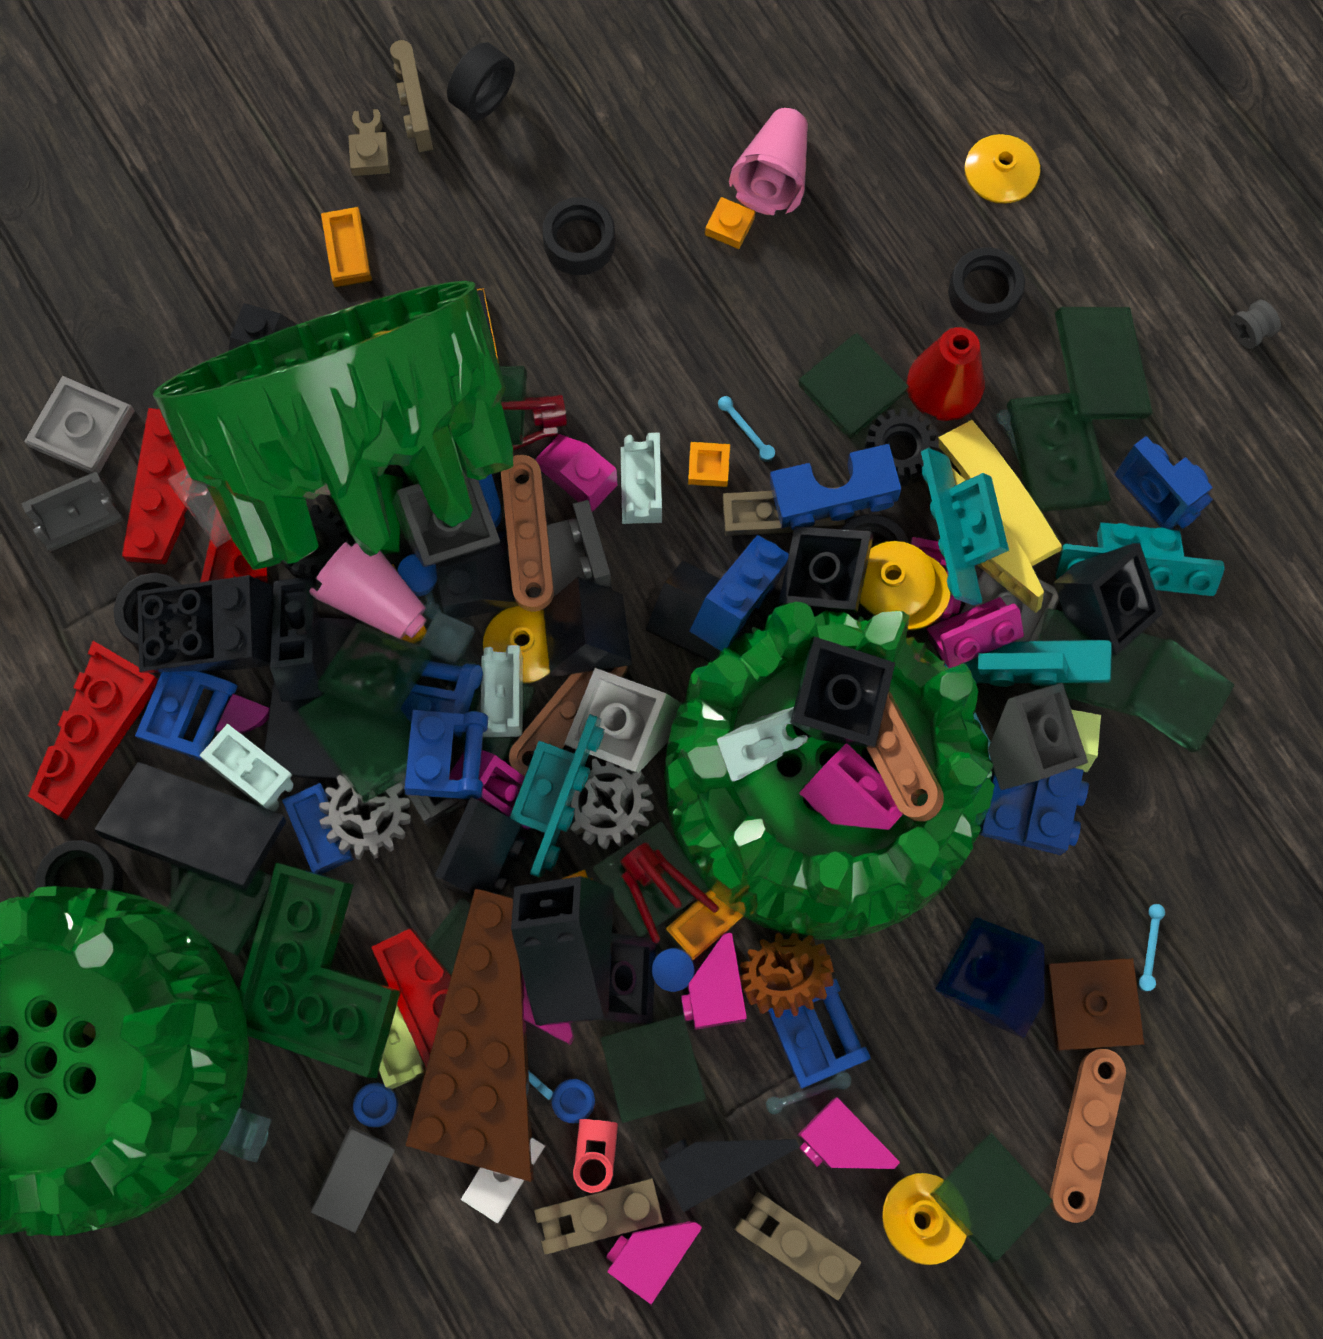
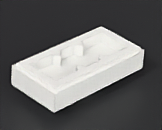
[461,1138,545,1223]

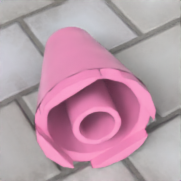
[729,108,808,215]
[310,542,427,640]

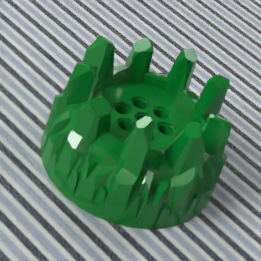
[153,281,513,570]
[664,601,995,940]
[0,886,249,1236]

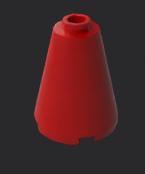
[906,327,985,421]

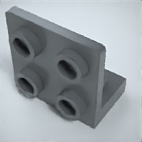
[529,500,612,598]

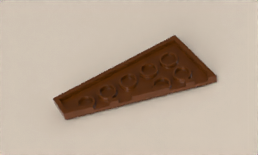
[405,889,534,1182]

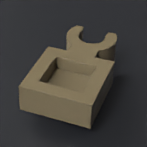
[349,109,390,176]

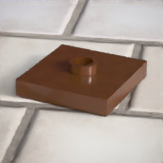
[1046,958,1145,1051]

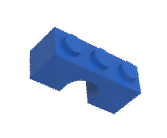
[770,444,901,530]
[690,535,789,651]

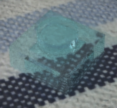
[419,611,475,666]
[221,1108,272,1163]

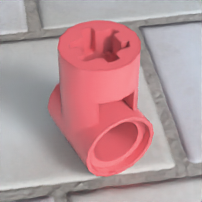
[573,1119,618,1194]

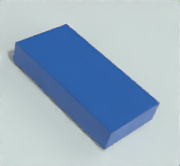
[282,783,354,875]

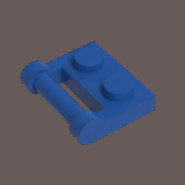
[384,653,483,737]
[135,671,238,762]
[405,710,489,799]
[767,979,871,1089]

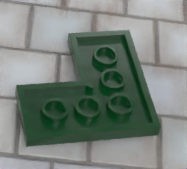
[239,863,401,1078]

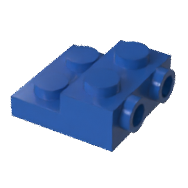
[1114,436,1213,530]
[980,768,1089,855]

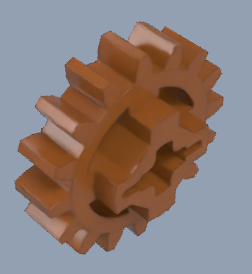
[740,933,834,1018]

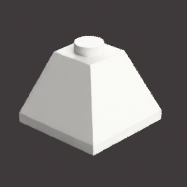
[564,668,682,773]

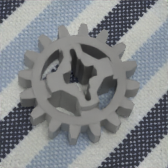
[570,758,654,849]
[319,767,411,860]

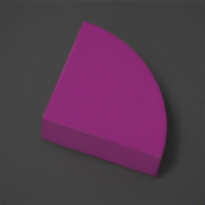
[215,694,270,734]

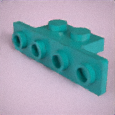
[921,448,1009,606]
[1055,522,1225,596]
[944,640,1112,687]
[510,714,605,877]

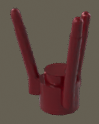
[501,395,567,451]
[620,842,719,943]

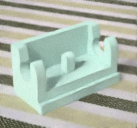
[621,433,662,524]
[481,645,523,737]
[717,707,808,781]
[200,724,293,812]

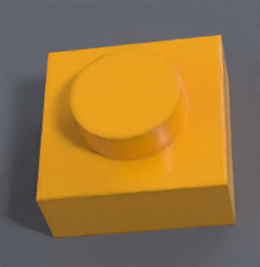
[705,197,755,249]
[688,442,730,487]

